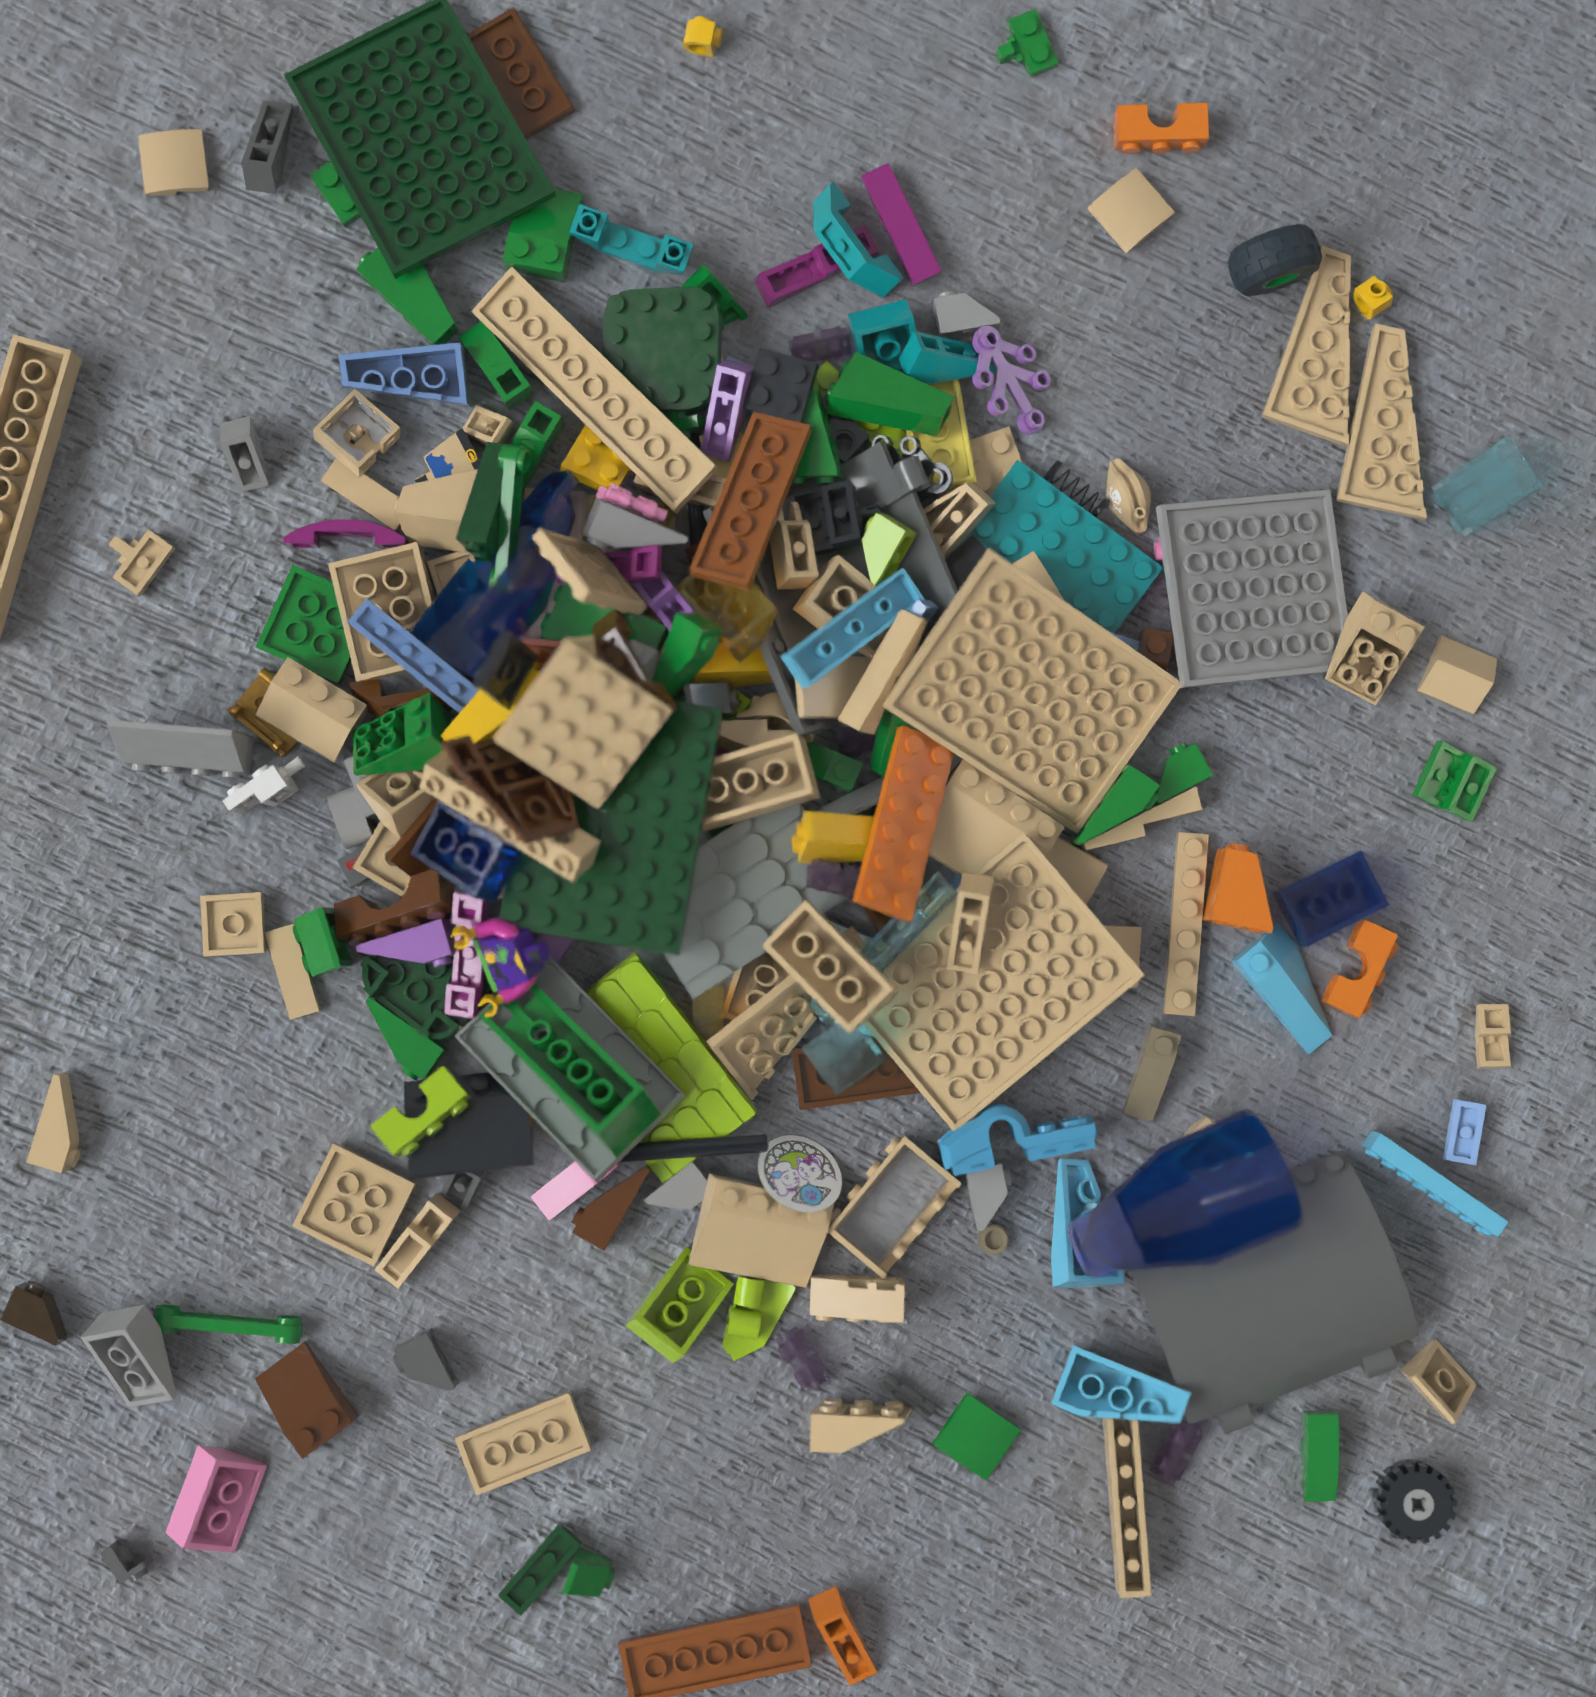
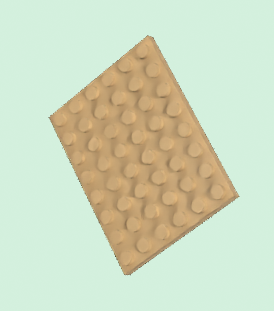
[882,549,1180,833]
[864,832,1145,1131]

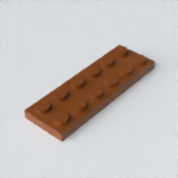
[689,412,812,591]
[618,1603,812,1697]

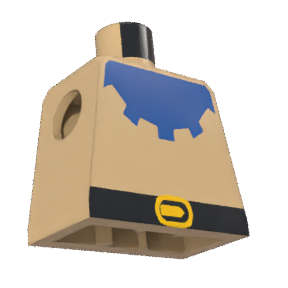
[414,428,481,483]

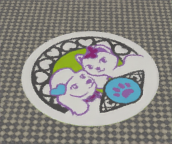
[758,1135,842,1213]

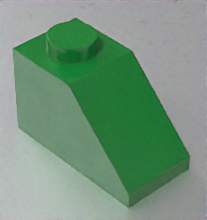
[1154,742,1213,805]
[562,1548,615,1597]

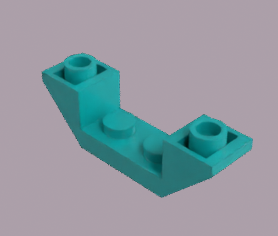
[813,182,904,298]
[569,204,694,274]

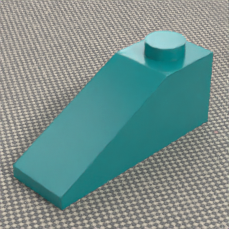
[899,331,996,384]

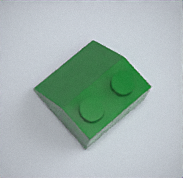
[293,907,353,977]

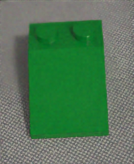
[503,189,583,283]
[1071,764,1160,846]

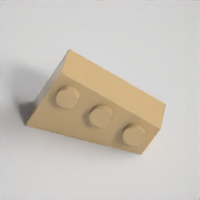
[923,483,996,559]
[810,1274,905,1323]

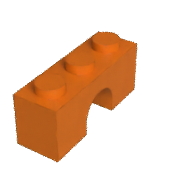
[1114,103,1209,154]
[1320,919,1398,1018]

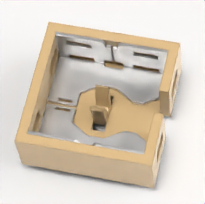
[313,389,400,478]

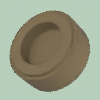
[978,1224,1009,1255]

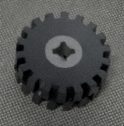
[1373,1459,1457,1544]

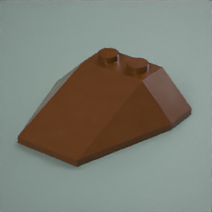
[441,734,578,845]

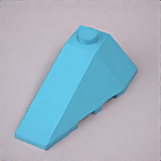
[1230,922,1332,1055]
[1051,1159,1125,1288]
[1051,1345,1191,1423]

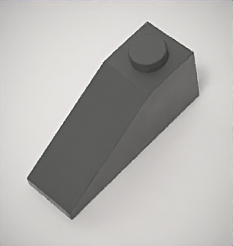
[241,100,293,194]

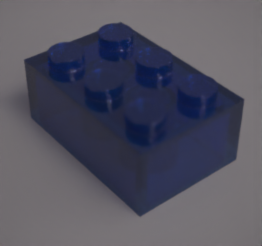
[410,800,523,903]
[1272,850,1389,947]

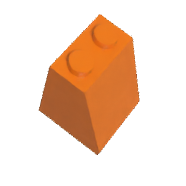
[1202,843,1273,934]

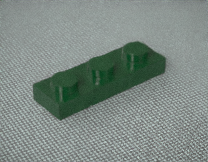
[498,1522,582,1616]

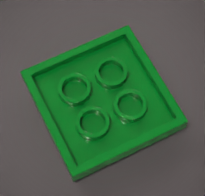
[256,565,351,685]

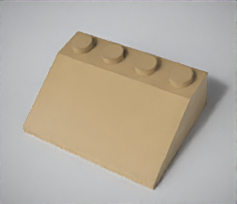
[328,542,451,682]
[929,759,1065,877]
[688,1173,834,1287]

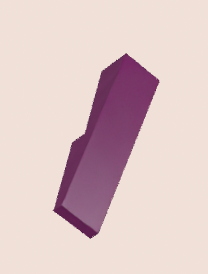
[861,163,942,287]
[755,225,879,308]

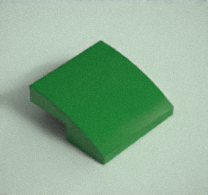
[1412,741,1497,822]
[932,1392,1021,1481]

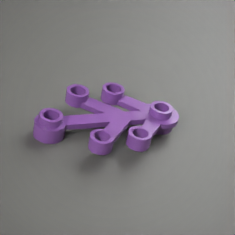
[972,325,1051,435]

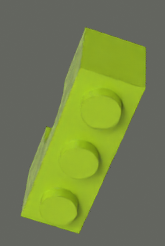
[370,1066,471,1158]

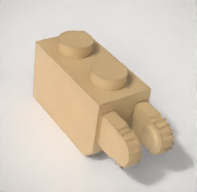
[769,502,819,590]

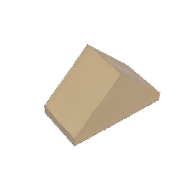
[463,405,517,446]

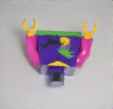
[452,918,550,1017]

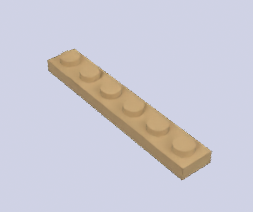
[1163,832,1209,1016]

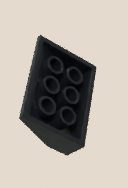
[404,1072,534,1180]

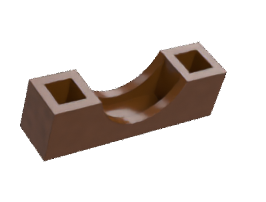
[334,867,455,947]

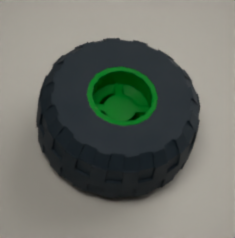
[1227,224,1322,296]

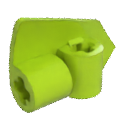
[722,1275,796,1361]

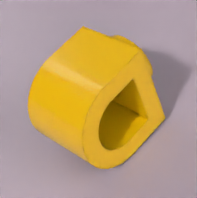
[683,16,723,57]
[1353,275,1393,319]

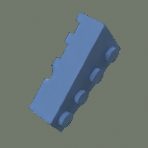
[339,342,471,407]

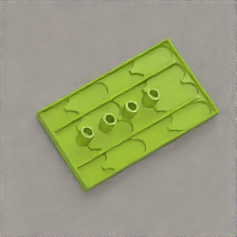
[584,951,756,1183]

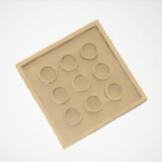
[493,637,672,809]

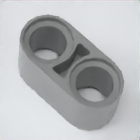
[327,786,374,849]

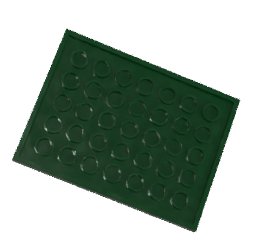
[284,0,556,279]
[500,701,724,956]

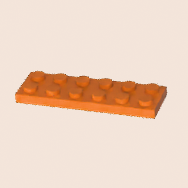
[853,725,954,922]

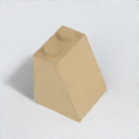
[393,469,478,553]

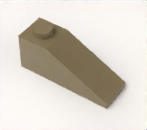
[1122,1026,1182,1122]

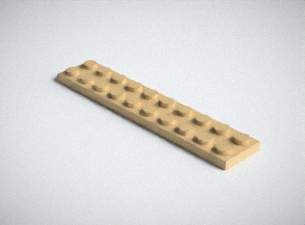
[471,266,718,513]

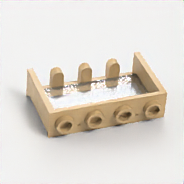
[828,1135,962,1279]

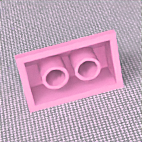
[166,1445,267,1553]

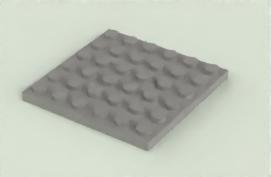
[1156,490,1348,688]

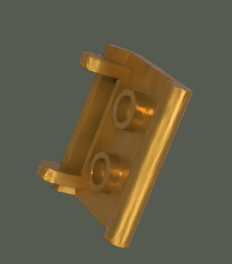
[226,667,298,757]

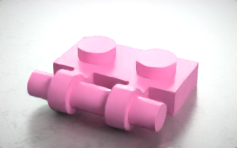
[596,483,667,523]

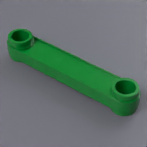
[489,444,531,594]
[153,1304,303,1344]

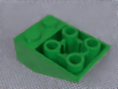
[353,692,451,776]

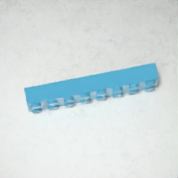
[781,568,925,689]
[1361,1131,1508,1237]

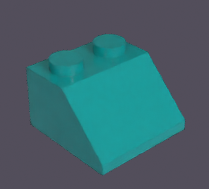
[848,299,916,373]

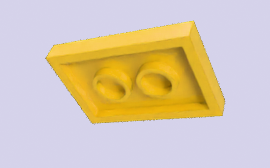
[559,424,631,490]

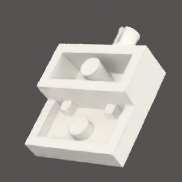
[222,756,305,814]

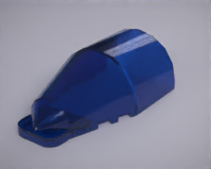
[409,470,578,678]
[1067,1109,1304,1278]

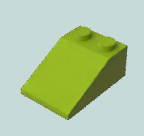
[625,1247,734,1363]

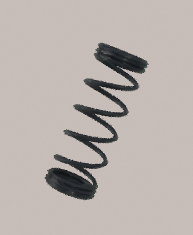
[1044,460,1109,518]

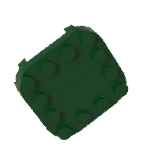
[602,287,725,413]
[360,912,493,1041]

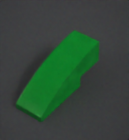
[1301,1410,1339,1502]

